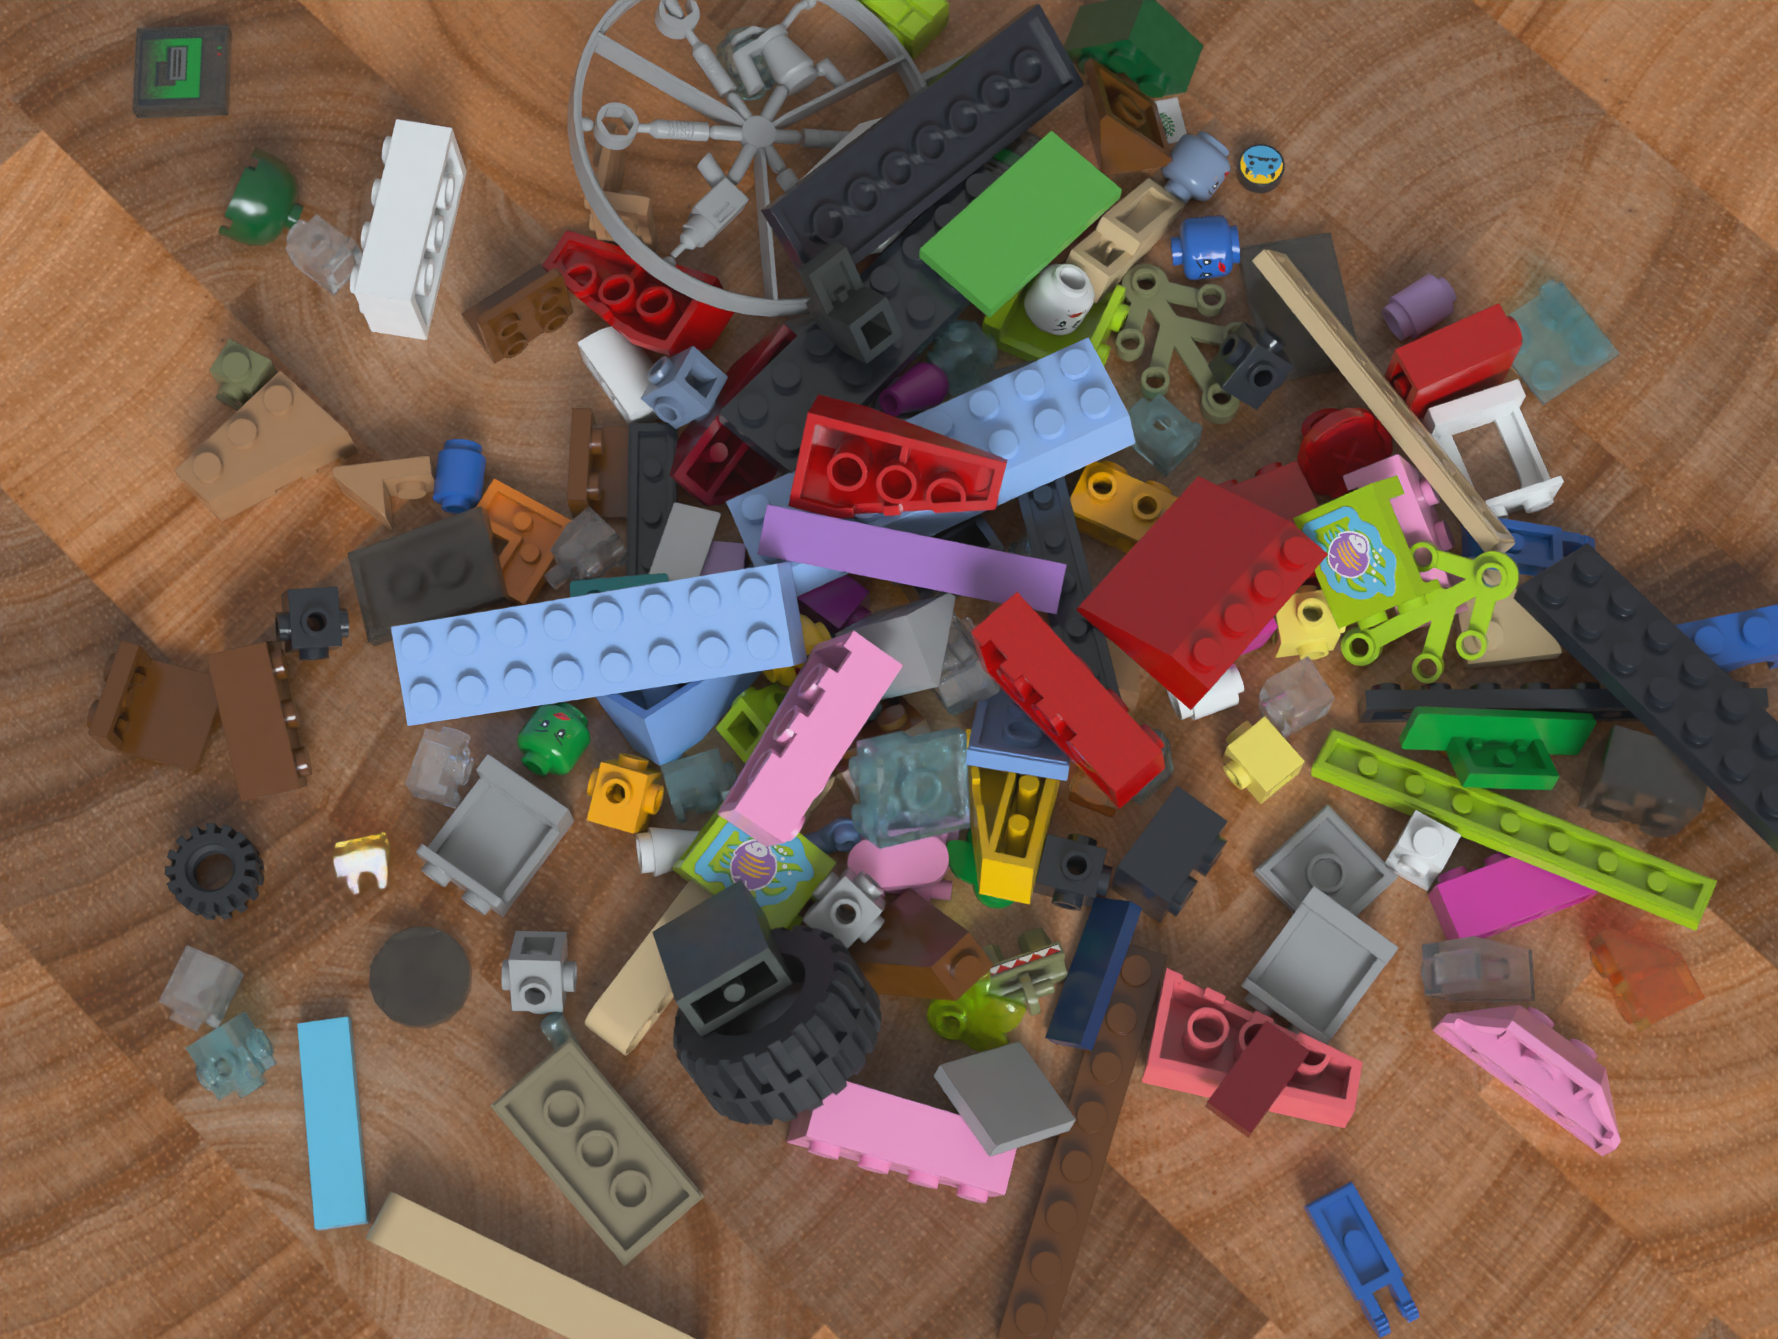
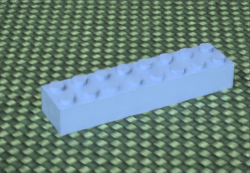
[726,337,1135,596]
[391,562,807,726]

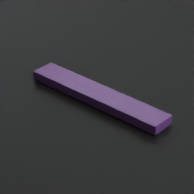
[757,504,1066,614]

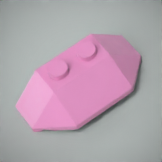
[1432,1005,1621,1156]

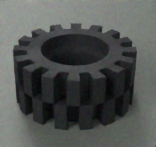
[165,823,264,920]

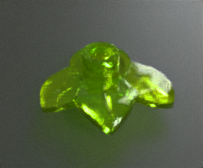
[927,970,1027,1052]

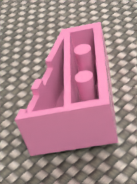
[1343,454,1469,630]

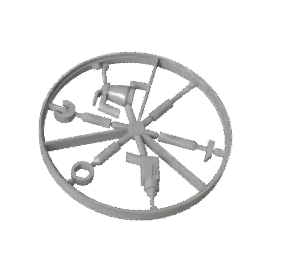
[567,0,933,317]

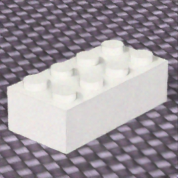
[350,119,467,340]

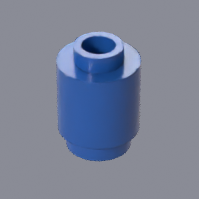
[433,439,486,514]

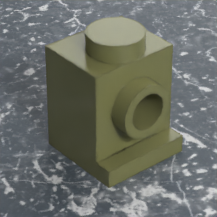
[209,339,278,410]

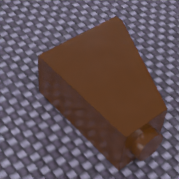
[848,888,994,1001]

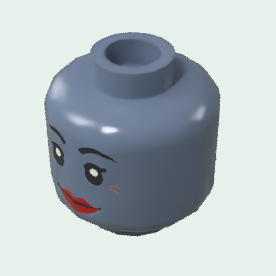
[1161,131,1231,204]

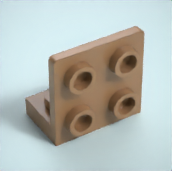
[584,123,658,252]

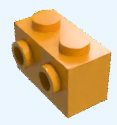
[1070,461,1178,553]

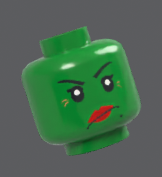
[516,702,591,777]

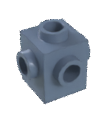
[640,346,728,429]

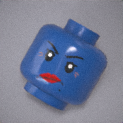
[1170,215,1240,280]

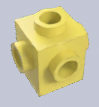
[1271,585,1346,660]

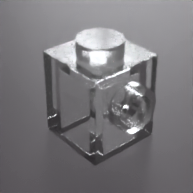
[1258,656,1335,738]
[159,945,244,1032]

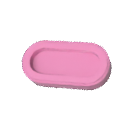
[847,834,949,891]

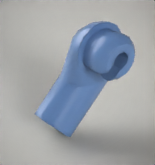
[803,817,861,854]

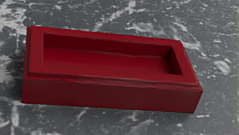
[1205,1020,1310,1138]

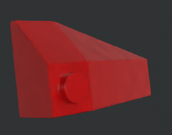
[788,394,1008,518]

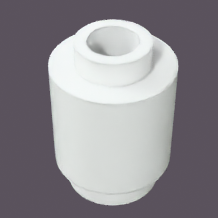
[1167,664,1244,720]

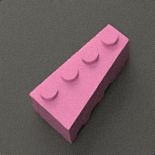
[717,631,903,847]
[786,1081,1017,1203]

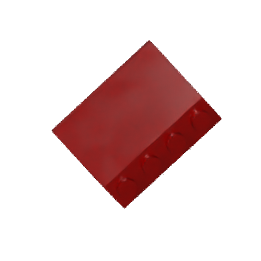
[1076,476,1328,710]

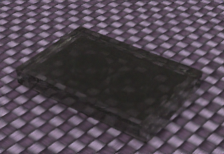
[1238,232,1357,380]
[348,506,509,646]

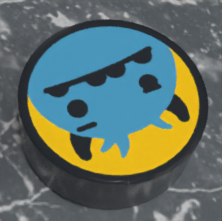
[1236,144,1285,193]

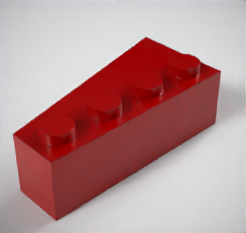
[971,592,1165,809]

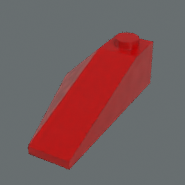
[542,230,735,357]

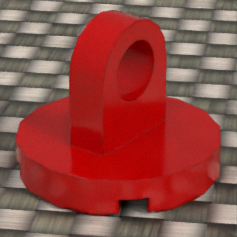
[1297,408,1393,499]

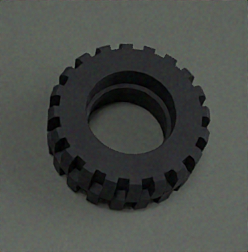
[673,926,882,1126]

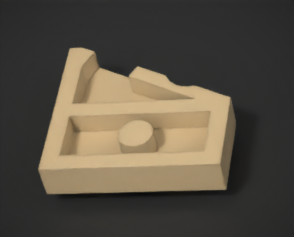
[1454,569,1562,670]

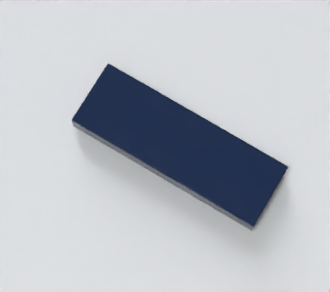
[1045,897,1142,1051]

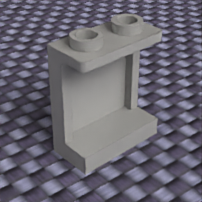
[416,754,574,918]
[1241,886,1399,1045]

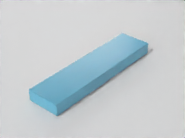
[297,1016,370,1231]

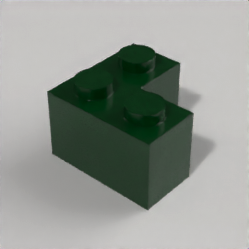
[1064,0,1204,98]

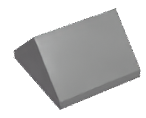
[835,593,956,700]

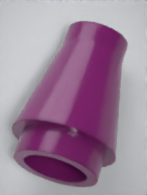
[879,362,949,417]

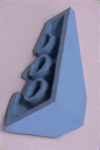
[596,671,763,767]

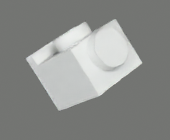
[1385,810,1461,891]

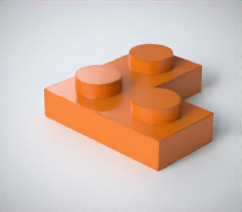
[468,478,579,606]

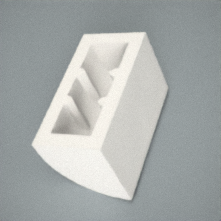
[578,326,659,426]

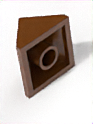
[1084,58,1173,174]

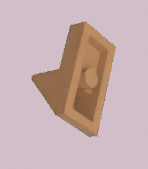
[333,456,436,531]

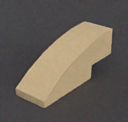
[1065,178,1186,304]

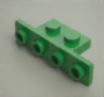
[1398,706,1597,790]

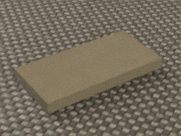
[490,1037,704,1266]

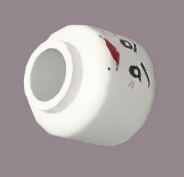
[1024,264,1095,335]

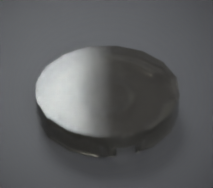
[369,927,472,1028]

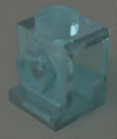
[1128,393,1203,477]
[660,748,737,824]

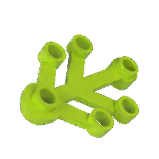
[1341,541,1519,683]

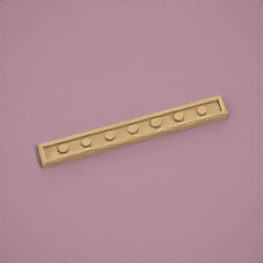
[1252,249,1516,553]

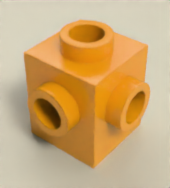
[587,753,664,834]

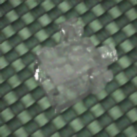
[544,507,627,590]

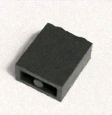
[652,880,793,1037]

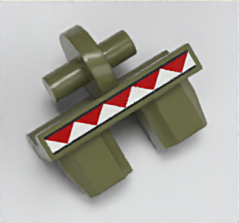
[975,927,1068,1016]

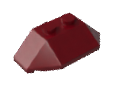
[669,324,797,506]

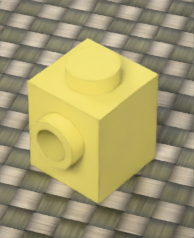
[1222,717,1305,804]

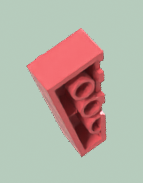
[1142,968,1363,1128]

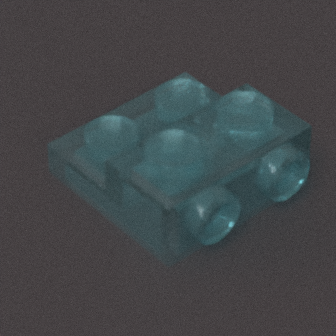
[849,727,970,849]

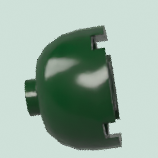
[218,147,304,246]

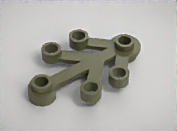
[1115,264,1242,424]

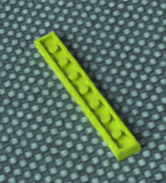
[1311,728,1717,931]

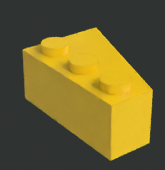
[963,729,1060,904]

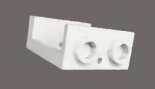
[1422,379,1564,519]

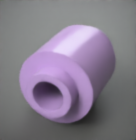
[1382,274,1456,340]

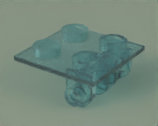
[1508,279,1620,405]

